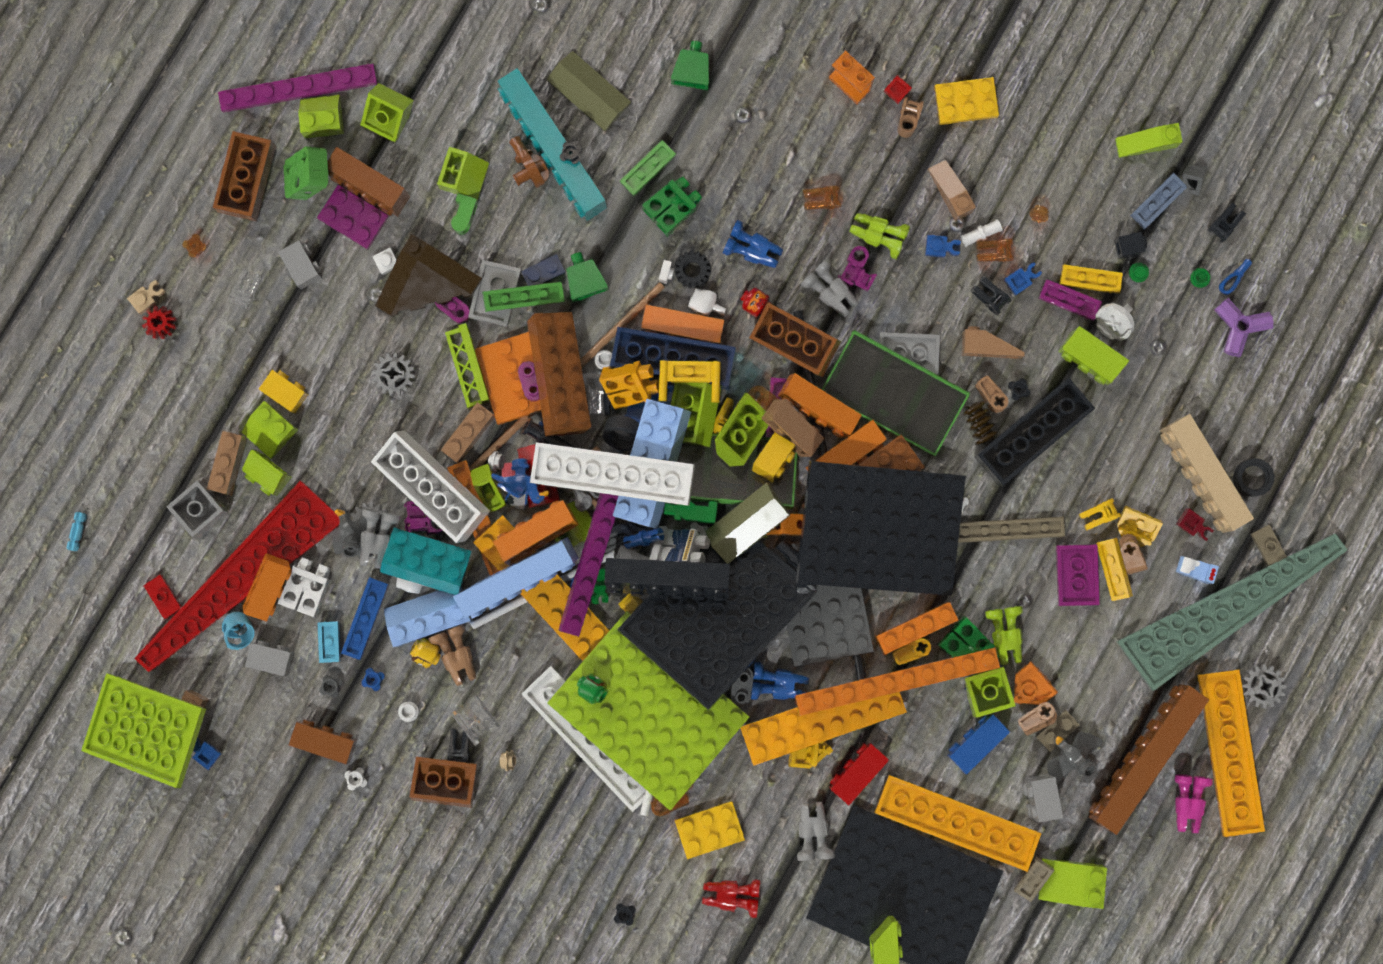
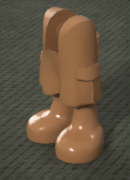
[428,624,476,686]

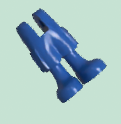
[723,220,783,268]
[750,662,809,700]

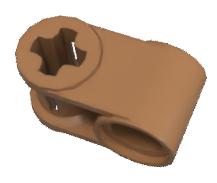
[897,97,924,138]
[1119,534,1148,575]

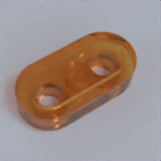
[748,385,780,411]

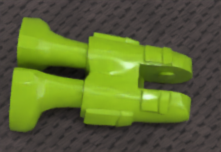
[849,213,910,260]
[985,606,1023,665]

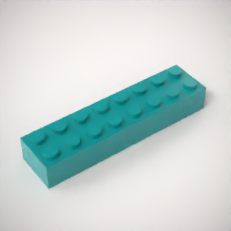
[497,68,607,221]

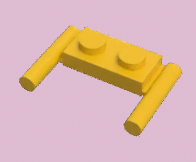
[659,361,721,403]

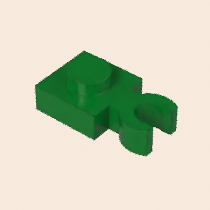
[591,568,609,604]

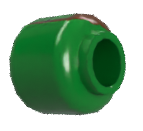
[577,674,608,704]

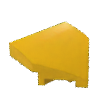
[1117,506,1163,548]
[788,741,833,769]

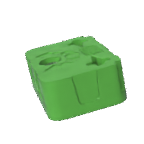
[283,146,328,200]

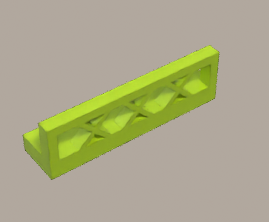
[445,323,490,408]

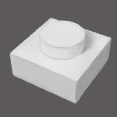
[372,248,397,275]
[659,260,675,284]

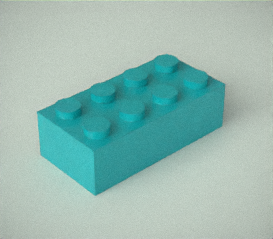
[380,528,472,595]

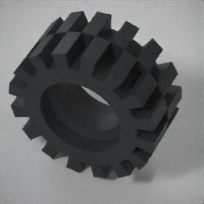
[675,251,711,289]

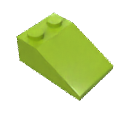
[1038,858,1107,909]

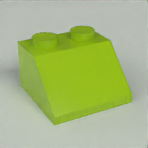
[360,83,414,142]
[298,95,344,139]
[242,401,298,459]
[242,449,292,496]
[964,667,1016,718]

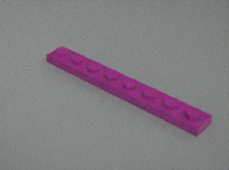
[218,63,378,113]
[558,493,618,636]

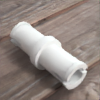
[961,219,1002,247]

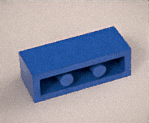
[947,714,1010,775]

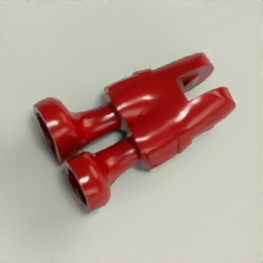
[702,879,760,918]

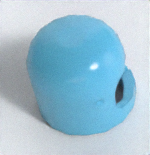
[222,612,255,650]

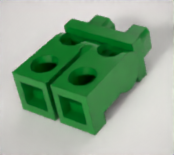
[642,176,702,237]
[664,501,718,524]
[937,617,1000,675]

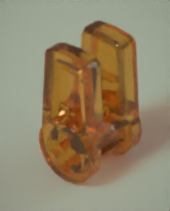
[802,185,842,210]
[976,239,1014,262]
[651,793,689,816]

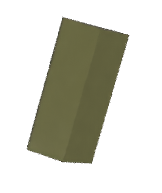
[546,51,631,132]
[705,483,790,564]

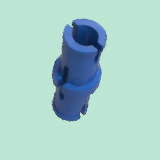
[623,528,665,549]

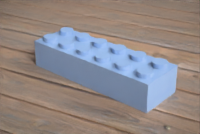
[613,399,691,528]
[453,537,579,619]

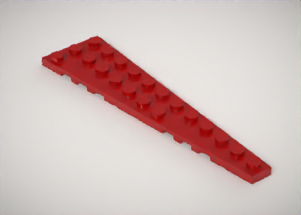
[134,480,340,672]

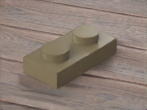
[1035,710,1080,752]

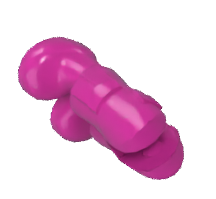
[1174,774,1213,833]

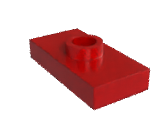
[143,575,182,619]

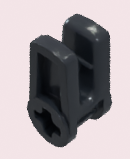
[1207,202,1247,243]
[971,276,1012,316]
[447,728,470,763]

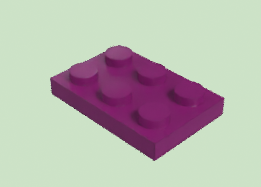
[317,185,389,250]
[1056,545,1100,606]

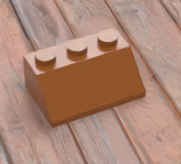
[409,757,477,808]

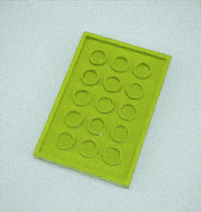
[81,673,206,788]

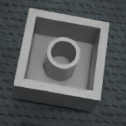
[166,480,229,538]
[1022,774,1063,822]

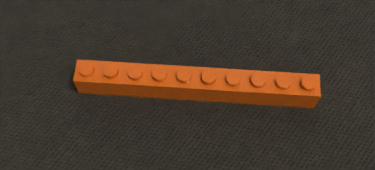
[795,648,1000,716]

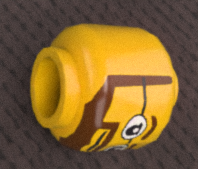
[409,638,441,668]

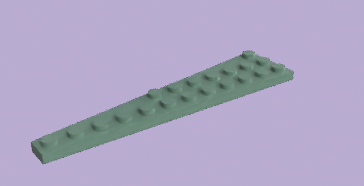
[1116,534,1347,691]

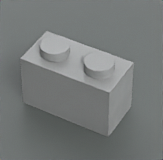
[278,240,322,290]
[245,640,294,676]

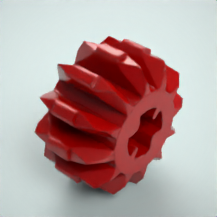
[142,306,177,340]

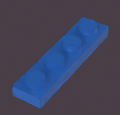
[341,577,389,660]

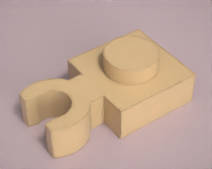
[127,280,166,315]

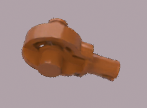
[509,136,549,188]

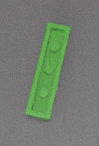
[482,282,565,312]

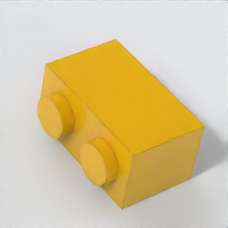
[259,370,309,414]
[752,432,796,483]

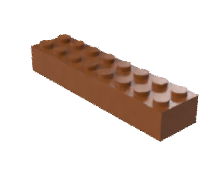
[1088,684,1209,835]

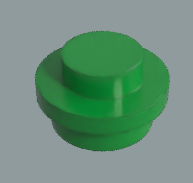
[1129,263,1149,283]
[1190,268,1211,288]

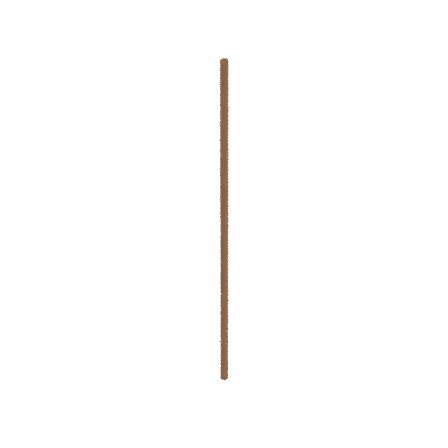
[374,282,665,561]

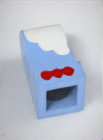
[1176,556,1219,584]

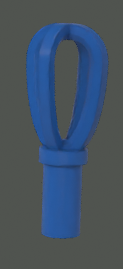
[1219,259,1252,295]

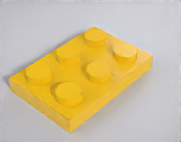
[934,77,999,125]
[674,801,745,859]

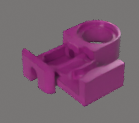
[837,246,877,292]
[404,501,443,535]

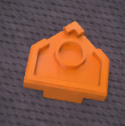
[1014,661,1058,705]

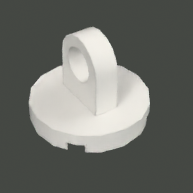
[1096,303,1135,341]

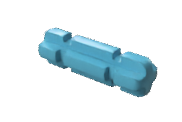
[66,512,87,551]

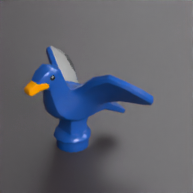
[491,458,549,510]

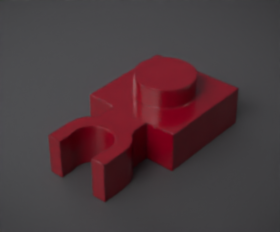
[1175,508,1214,541]

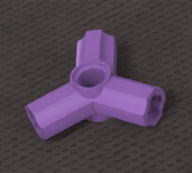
[1214,298,1274,357]

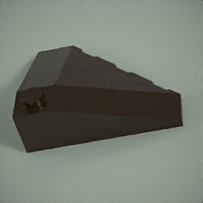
[375,234,483,316]

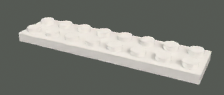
[530,442,695,506]
[522,666,646,812]

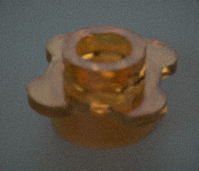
[182,234,206,258]

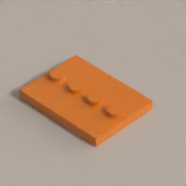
[475,332,541,425]

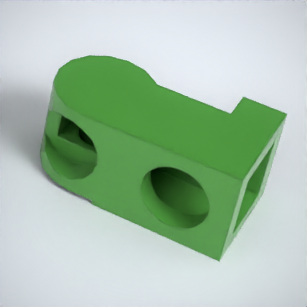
[451,193,478,235]

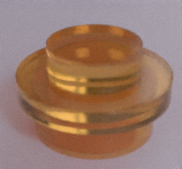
[1029,205,1049,223]

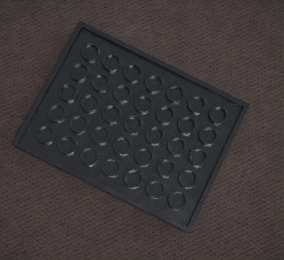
[796,461,966,596]
[617,513,817,711]
[806,805,1004,964]

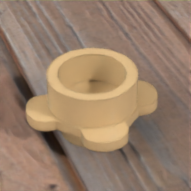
[500,750,517,771]

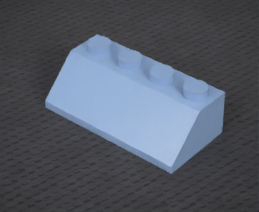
[384,587,473,647]

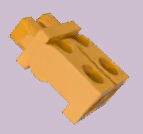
[599,361,659,409]

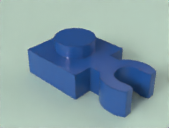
[925,235,961,258]
[1004,263,1042,296]
[192,737,222,770]

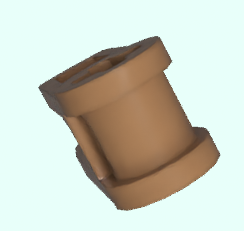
[975,376,1008,413]
[1018,702,1057,736]

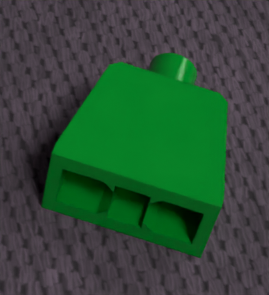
[671,41,709,90]
[566,252,609,303]

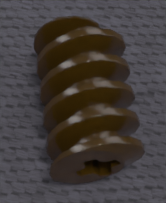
[962,401,998,446]

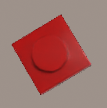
[884,75,912,104]

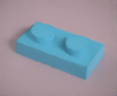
[317,621,341,663]

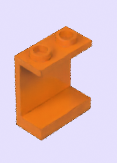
[828,50,875,105]

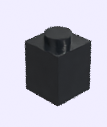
[1114,232,1147,260]

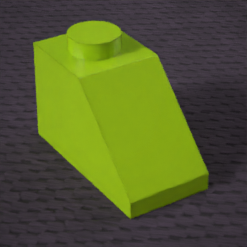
[470,463,506,513]

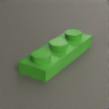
[620,140,676,196]

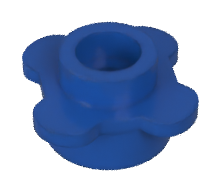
[361,668,385,691]

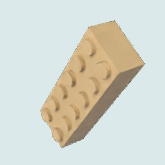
[1160,414,1254,533]

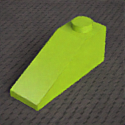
[1115,123,1183,158]

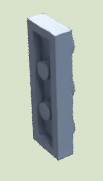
[1130,173,1187,229]

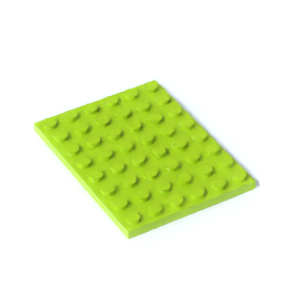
[547,611,749,810]

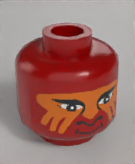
[740,288,771,317]

